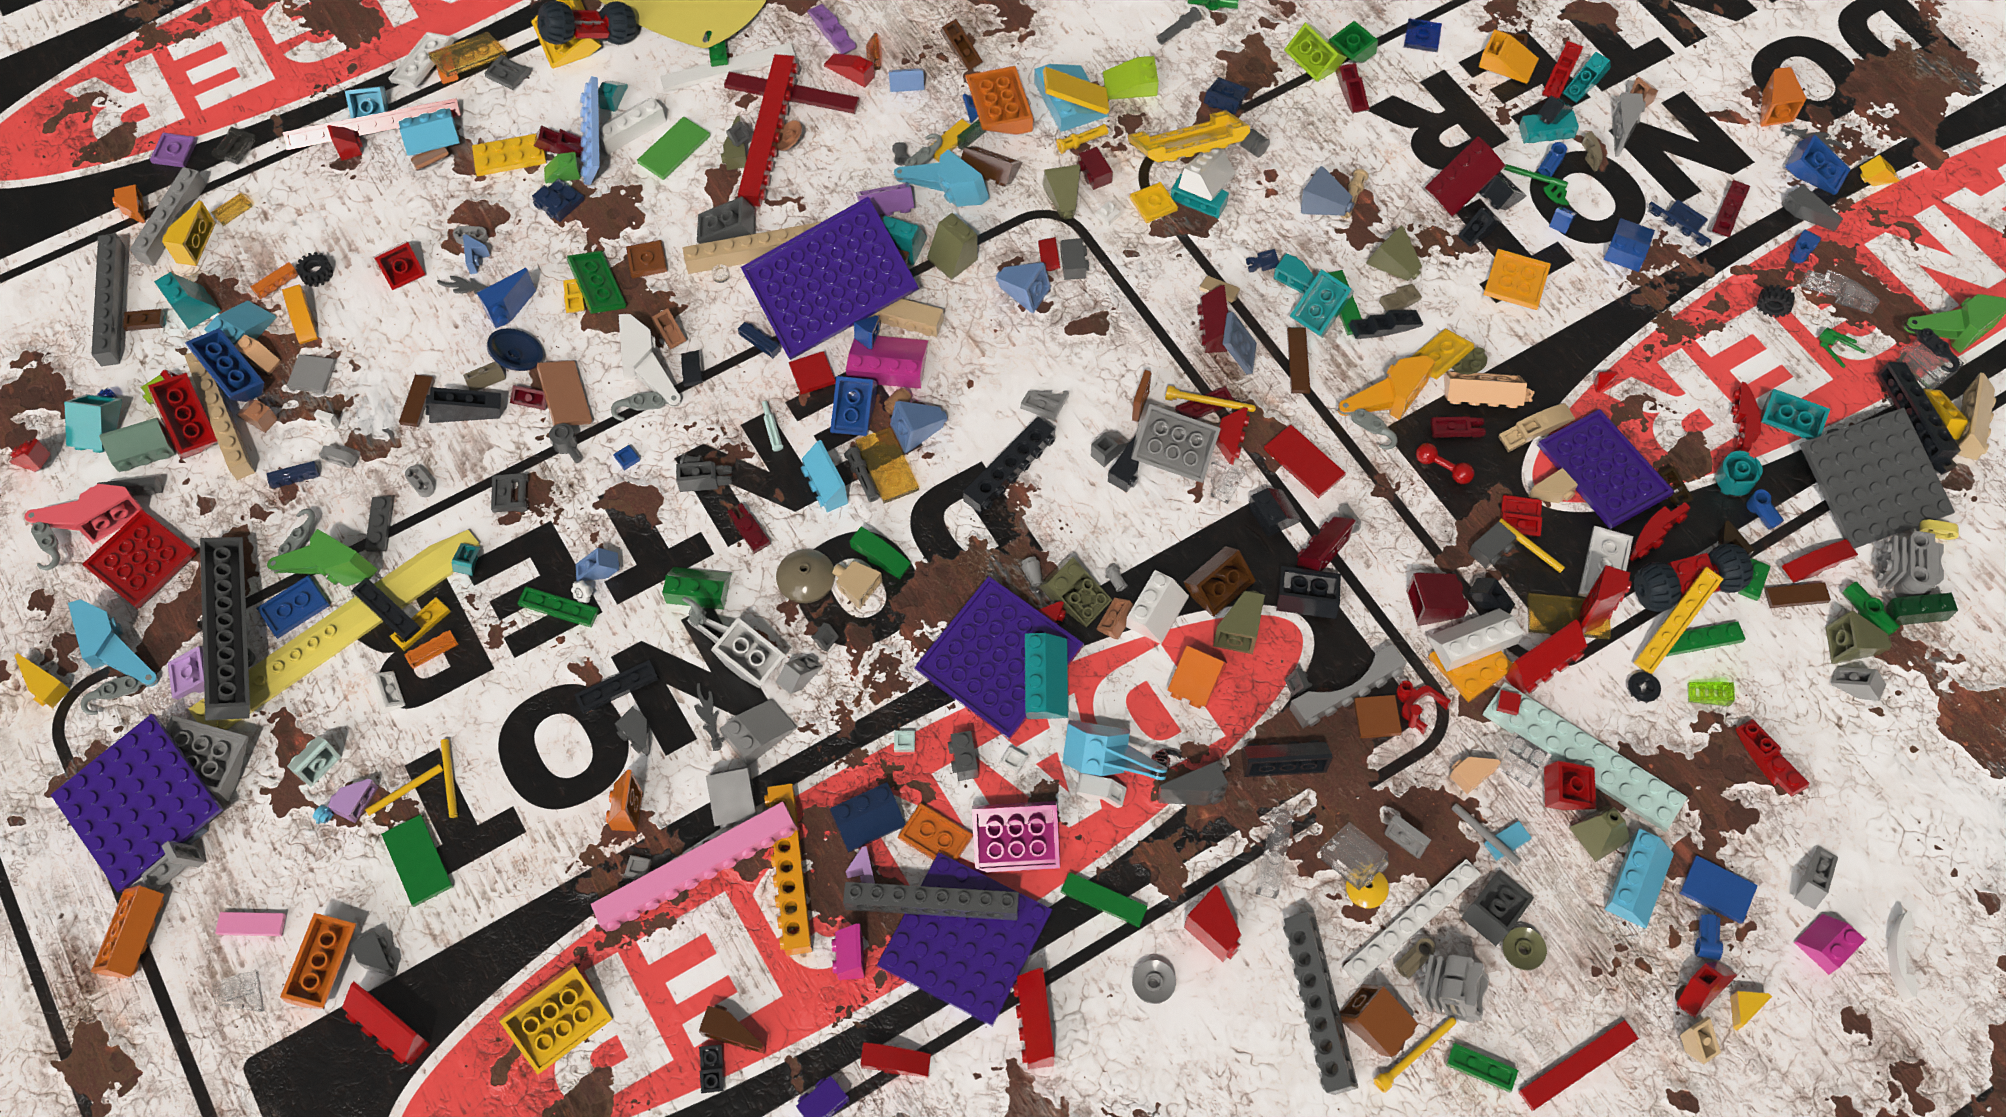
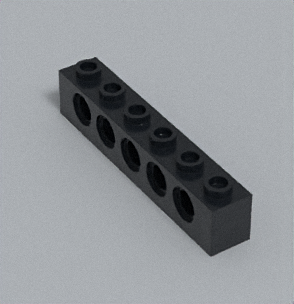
[1876,362,1961,463]
[963,416,1056,514]

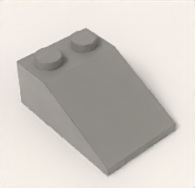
[1611,93,1646,157]
[720,699,797,766]

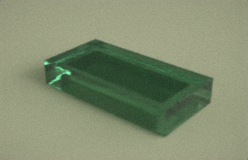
[957,119,987,151]

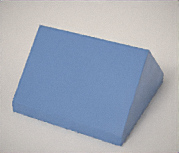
[889,68,924,92]

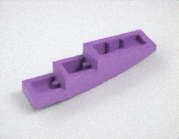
[807,4,856,54]

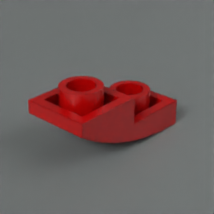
[1038,237,1060,271]

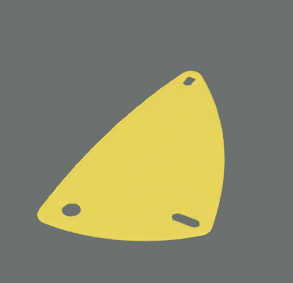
[600,0,766,48]

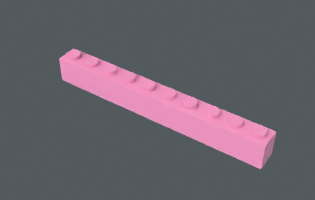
[591,802,798,932]

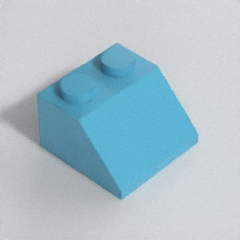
[345,86,388,119]

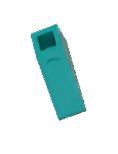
[1562,52,1611,103]

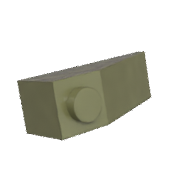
[721,116,747,170]

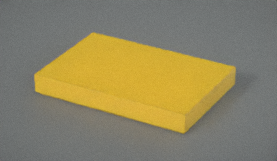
[1411,328,1474,380]

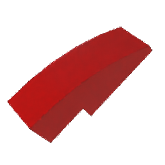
[860,1042,931,1078]

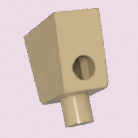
[832,561,882,609]

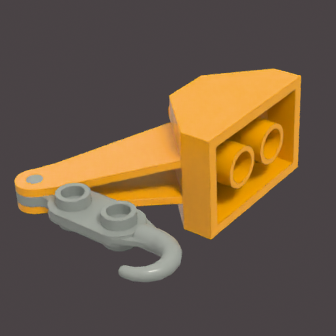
[1338,355,1435,450]

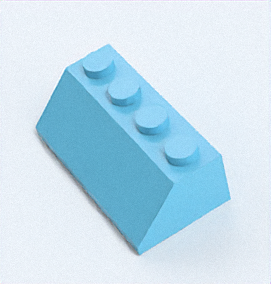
[1604,828,1674,929]

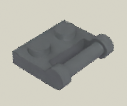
[484,55,531,90]
[491,473,528,513]

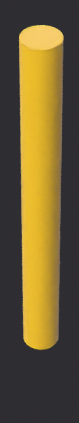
[1499,518,1565,573]
[440,739,458,818]
[365,764,444,816]

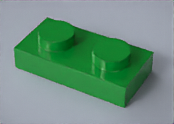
[1738,558,1771,601]

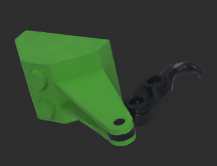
[1904,294,2006,372]

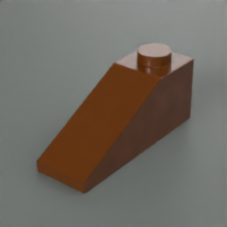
[941,18,983,71]
[699,1004,766,1054]

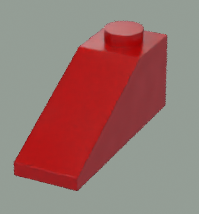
[824,53,875,88]

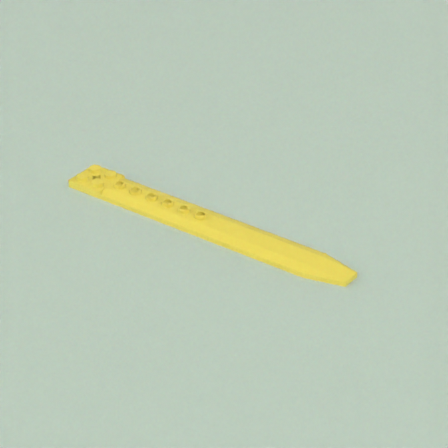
[188,530,480,730]

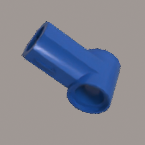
[1538,142,1567,177]
[1746,489,1784,530]
[1695,914,1723,960]

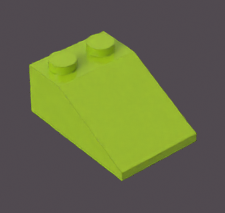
[1103,56,1159,100]

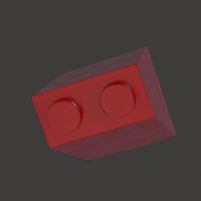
[1184,885,1242,962]

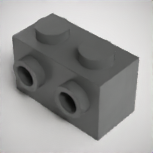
[948,731,978,781]

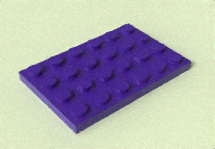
[1537,409,1674,529]

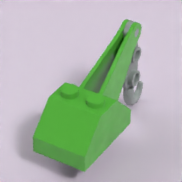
[267,509,378,587]

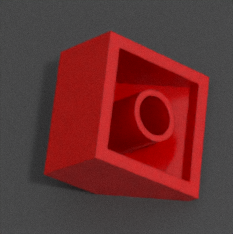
[373,241,425,290]
[1544,761,1596,810]

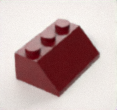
[1197,285,1228,353]
[1297,517,1356,571]

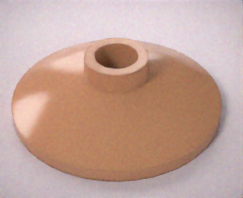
[776,120,802,151]

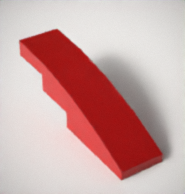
[1542,41,1584,98]
[1782,539,1858,583]

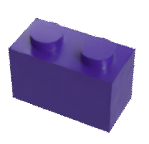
[796,1076,849,1117]

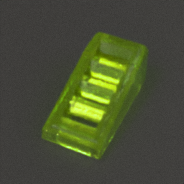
[1687,682,1735,706]

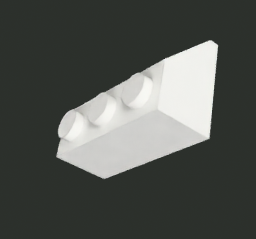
[1126,570,1189,644]

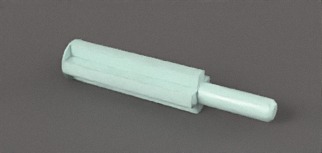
[762,401,783,451]

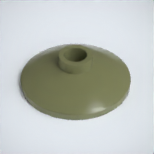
[1502,927,1547,971]

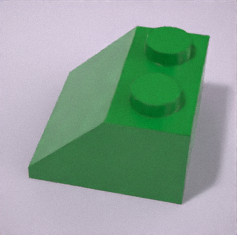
[1329,20,1378,63]

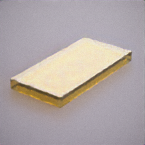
[428,32,507,77]
[855,427,919,504]
[1527,593,1611,640]

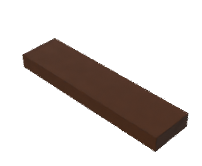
[1287,327,1310,394]

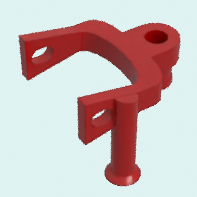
[1396,680,1451,735]

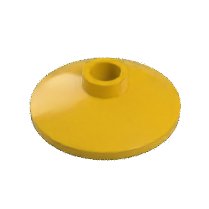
[1346,867,1389,909]

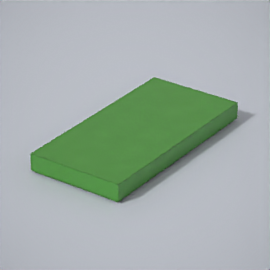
[637,116,710,180]

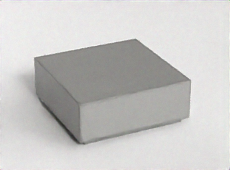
[624,855,652,880]

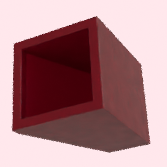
[1406,573,1469,626]

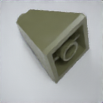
[1042,165,1080,219]
[1366,225,1422,281]
[1825,611,1891,664]
[1569,806,1630,862]

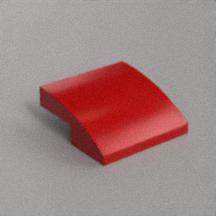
[1500,495,1542,537]

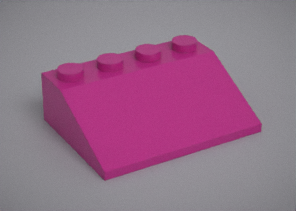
[846,336,928,389]
[972,801,1060,873]

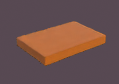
[897,803,973,861]

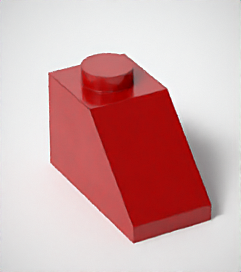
[327,124,363,161]

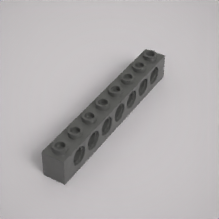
[843,882,1019,920]
[1283,911,1359,1095]

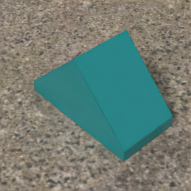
[451,543,480,576]

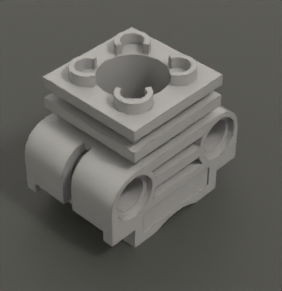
[1875,531,1944,598]
[1419,954,1489,1023]

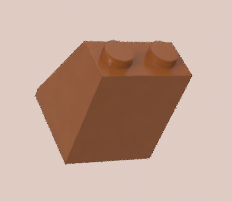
[1340,984,1418,1057]

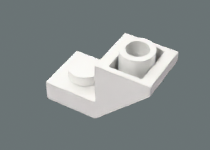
[1076,774,1127,808]

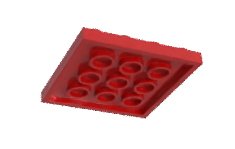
[82,509,197,610]

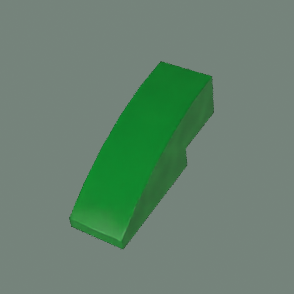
[850,526,911,579]

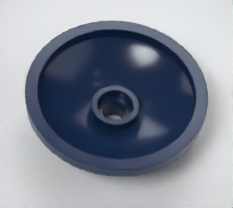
[487,328,543,371]

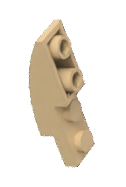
[1498,403,1575,452]

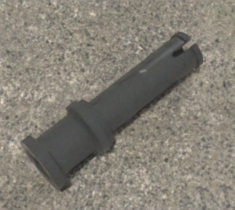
[1156,7,1202,45]
[844,447,880,502]

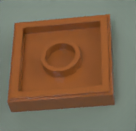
[626,240,667,279]
[1132,370,1152,422]
[1354,695,1402,738]

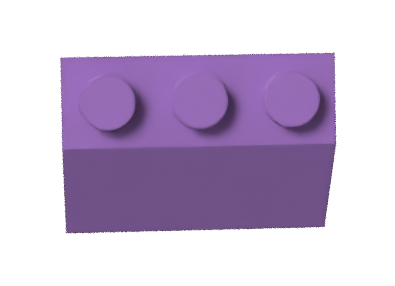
[856,183,914,216]

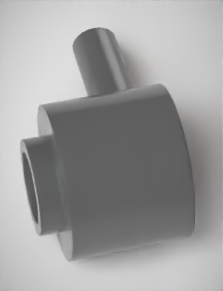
[549,423,582,463]

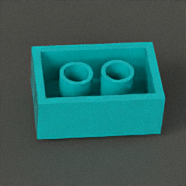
[1290,269,1354,338]

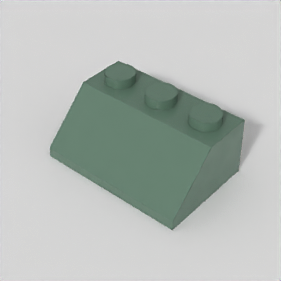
[99,417,176,472]

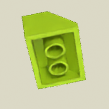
[1284,22,1347,82]

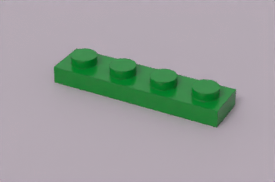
[1666,621,1746,657]

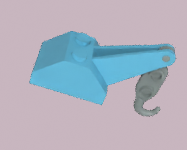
[894,134,989,207]
[68,599,158,715]

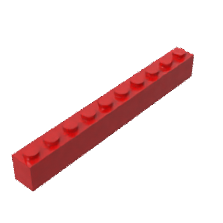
[737,54,798,207]

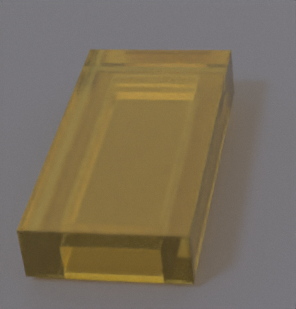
[211,193,253,226]

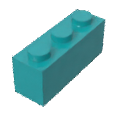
[1518,110,1579,144]
[1171,173,1229,219]

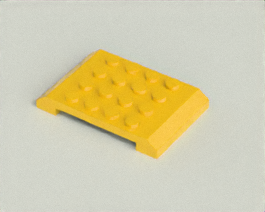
[1127,110,1250,162]

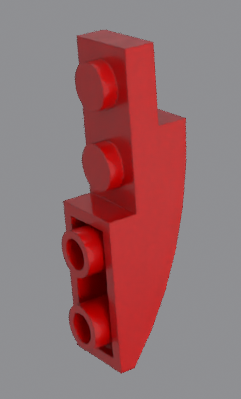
[1731,382,1761,452]
[1629,502,1690,561]
[1736,719,1810,797]

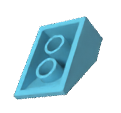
[204,300,277,345]

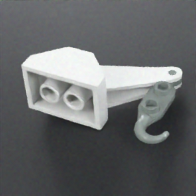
[611,314,681,421]
[682,597,785,688]

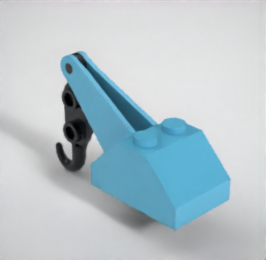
[1062,720,1182,780]

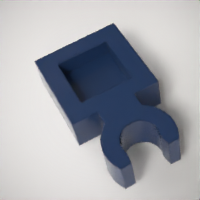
[1246,249,1279,273]

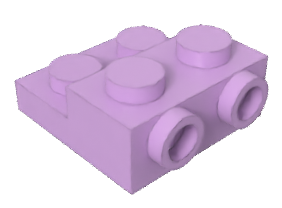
[168,646,204,700]

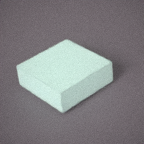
[894,730,915,752]

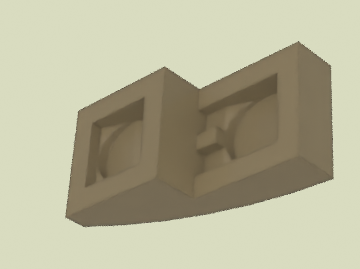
[1581,131,1602,172]
[1379,284,1422,312]

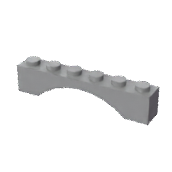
[130,167,207,266]
[1289,644,1407,728]

